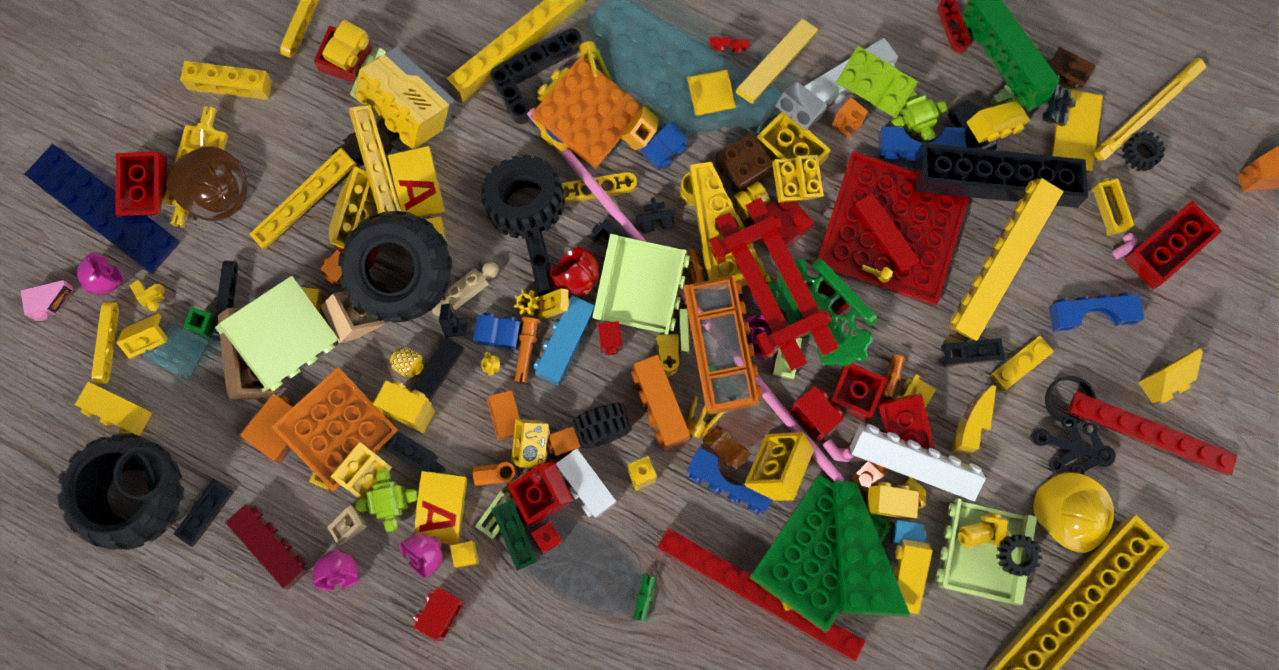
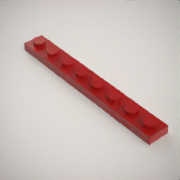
[1068,392,1238,476]

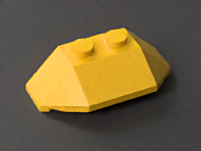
[328,166,378,249]

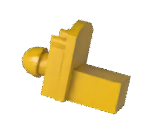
[129,280,165,312]

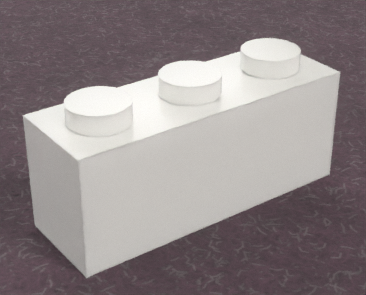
[556,449,616,519]

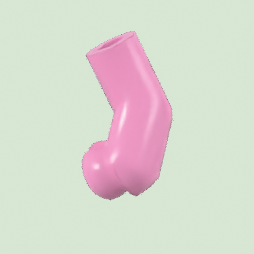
[1111,233,1138,260]
[823,439,854,462]

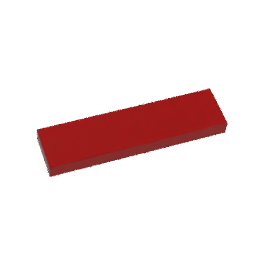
[854,193,920,274]

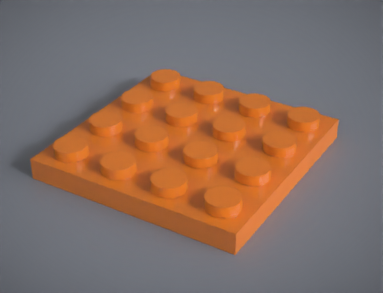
[530,56,642,169]
[271,367,399,492]

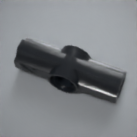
[525,232,556,295]

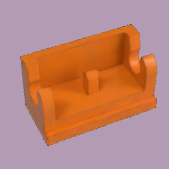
[831,97,869,137]
[487,390,520,442]

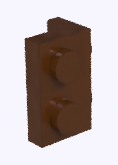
[1049,47,1096,89]

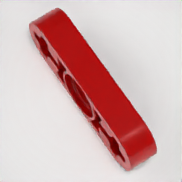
[937,0,971,53]

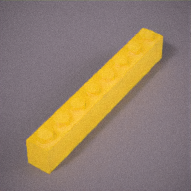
[447,0,586,102]
[949,178,1064,341]

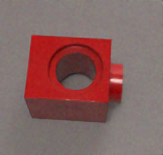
[598,321,622,355]
[531,521,563,554]

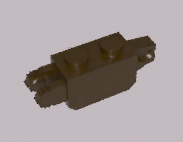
[332,122,400,166]

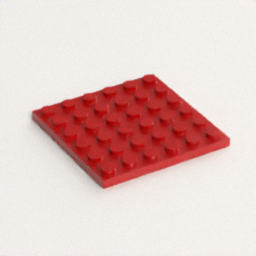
[817,151,969,306]

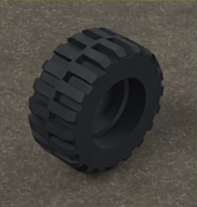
[481,155,565,239]

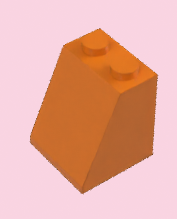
[1238,146,1279,192]

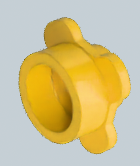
[481,352,500,376]

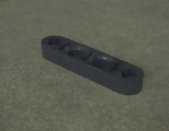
[212,260,238,341]

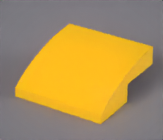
[330,441,392,499]

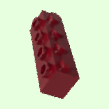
[225,504,309,589]

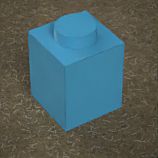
[890,520,926,545]

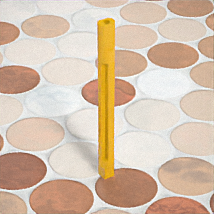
[1093,58,1206,161]

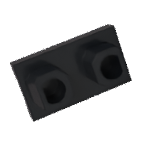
[1042,84,1076,126]
[636,197,676,233]

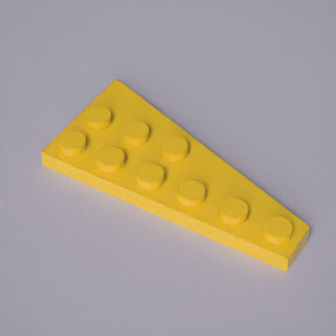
[689,162,771,292]

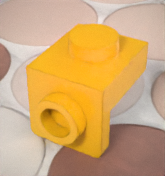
[980,512,1009,547]

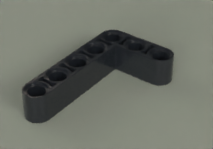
[491,28,582,124]

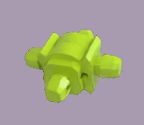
[891,90,947,143]
[355,469,418,532]

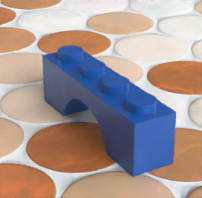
[878,127,966,160]
[1049,292,1144,332]
[686,447,772,515]

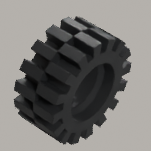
[1122,131,1165,172]
[996,534,1042,577]

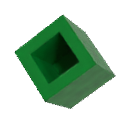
[183,307,215,339]

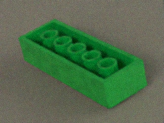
[962,0,1060,111]

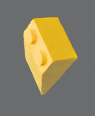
[1138,348,1203,404]

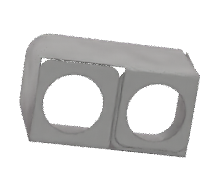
[776,82,826,130]

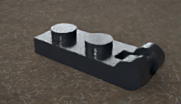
[941,338,1005,367]

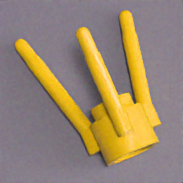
[578,41,612,81]
[685,395,726,439]

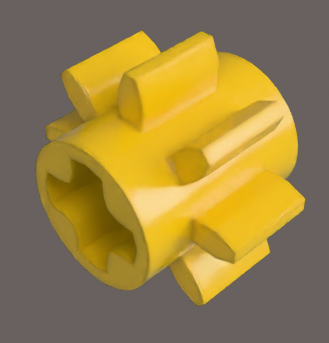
[514,289,541,316]

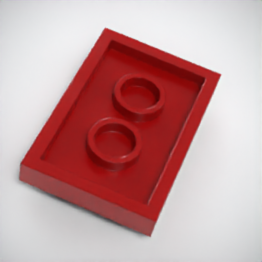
[878,393,935,450]

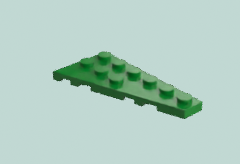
[832,481,910,617]

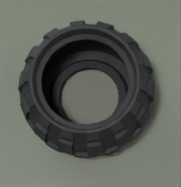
[338,211,453,323]
[57,434,184,550]

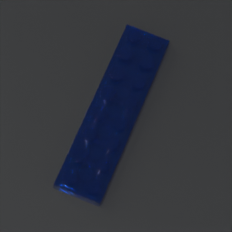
[24,143,180,274]

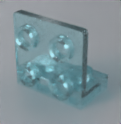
[142,324,209,380]

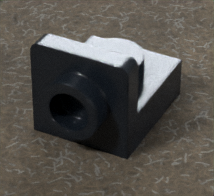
[592,219,625,242]
[439,304,468,337]

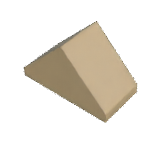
[327,506,368,546]

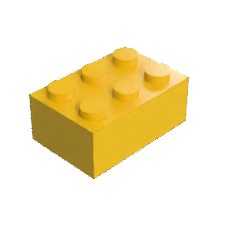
[756,112,831,167]
[373,380,435,434]

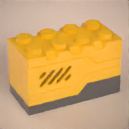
[355,47,455,150]

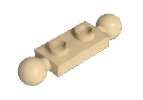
[432,261,499,317]

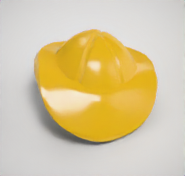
[1033,473,1114,553]

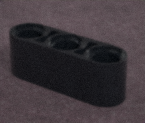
[948,100,997,150]

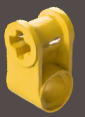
[656,334,679,376]

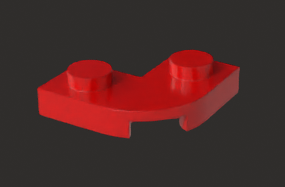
[708,37,749,53]

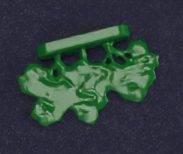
[767,258,879,366]

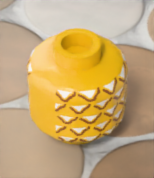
[390,346,424,378]

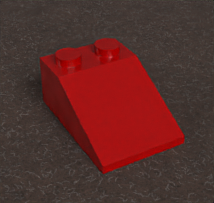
[116,151,167,216]

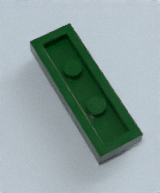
[491,500,538,571]

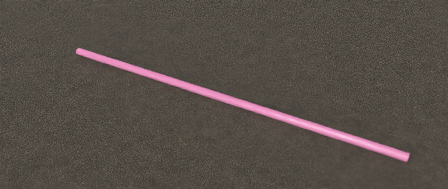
[527,108,845,482]

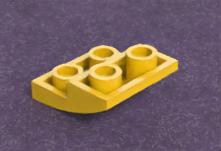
[772,155,824,203]

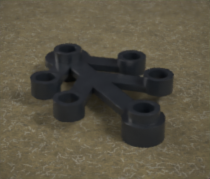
[1030,416,1116,475]

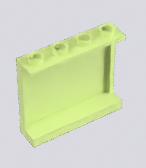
[592,234,690,335]
[215,276,339,392]
[936,499,1037,605]

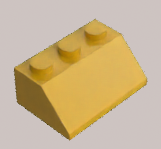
[745,432,814,501]

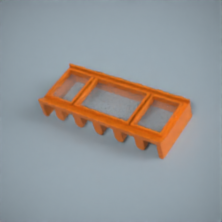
[683,275,763,415]

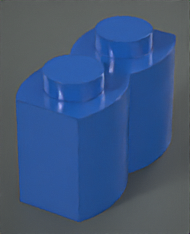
[641,122,689,171]
[473,313,521,350]

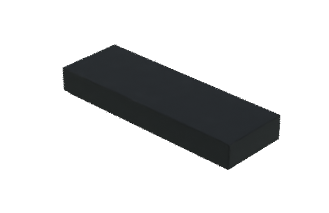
[410,337,465,402]
[173,479,233,547]

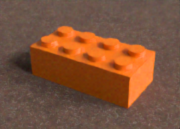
[631,355,690,452]

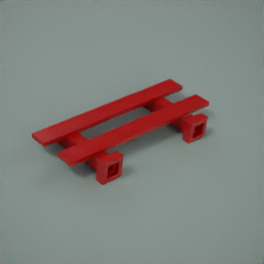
[708,198,839,371]

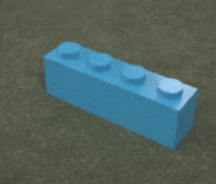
[534,296,595,386]

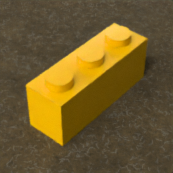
[967,100,1030,143]
[74,382,152,436]
[892,539,932,615]

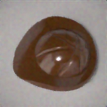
[167,146,248,221]

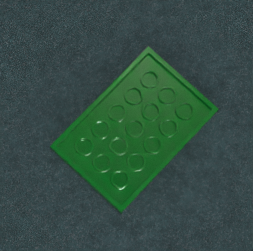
[750,474,892,632]

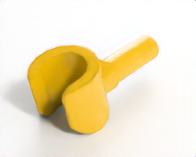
[862,265,893,283]

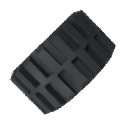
[572,403,632,448]

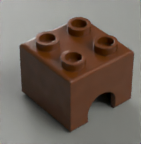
[715,132,773,194]

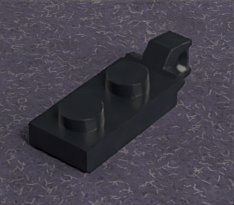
[385,431,446,474]

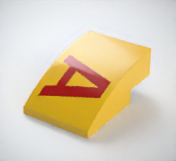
[388,146,445,217]
[951,385,996,455]
[414,471,468,545]

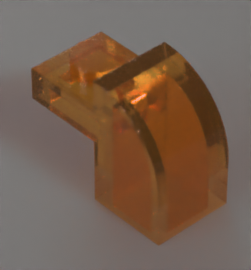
[702,425,751,469]

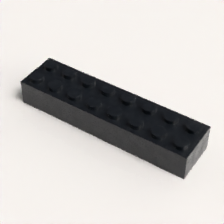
[915,143,1088,208]

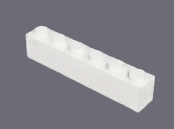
[798,38,898,111]
[850,424,986,501]

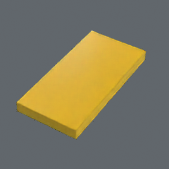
[1051,88,1103,174]

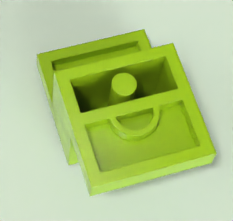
[836,46,918,118]

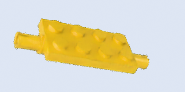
[163,106,228,228]

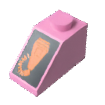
[21,280,73,321]

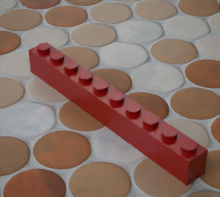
[656,528,866,661]

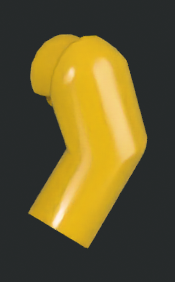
[904,477,926,509]

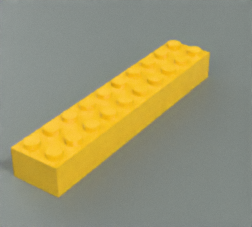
[985,515,1170,670]

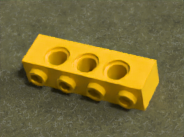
[180,61,272,100]

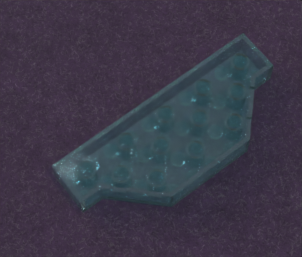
[589,0,782,136]

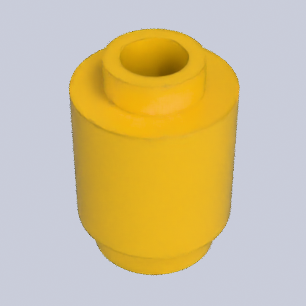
[958,522,993,548]

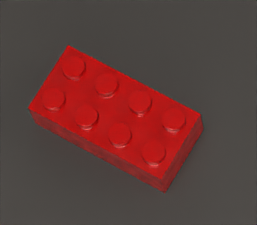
[1123,200,1222,290]

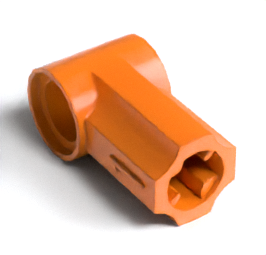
[473,462,518,486]

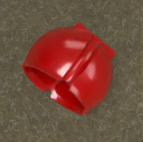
[550,246,601,295]

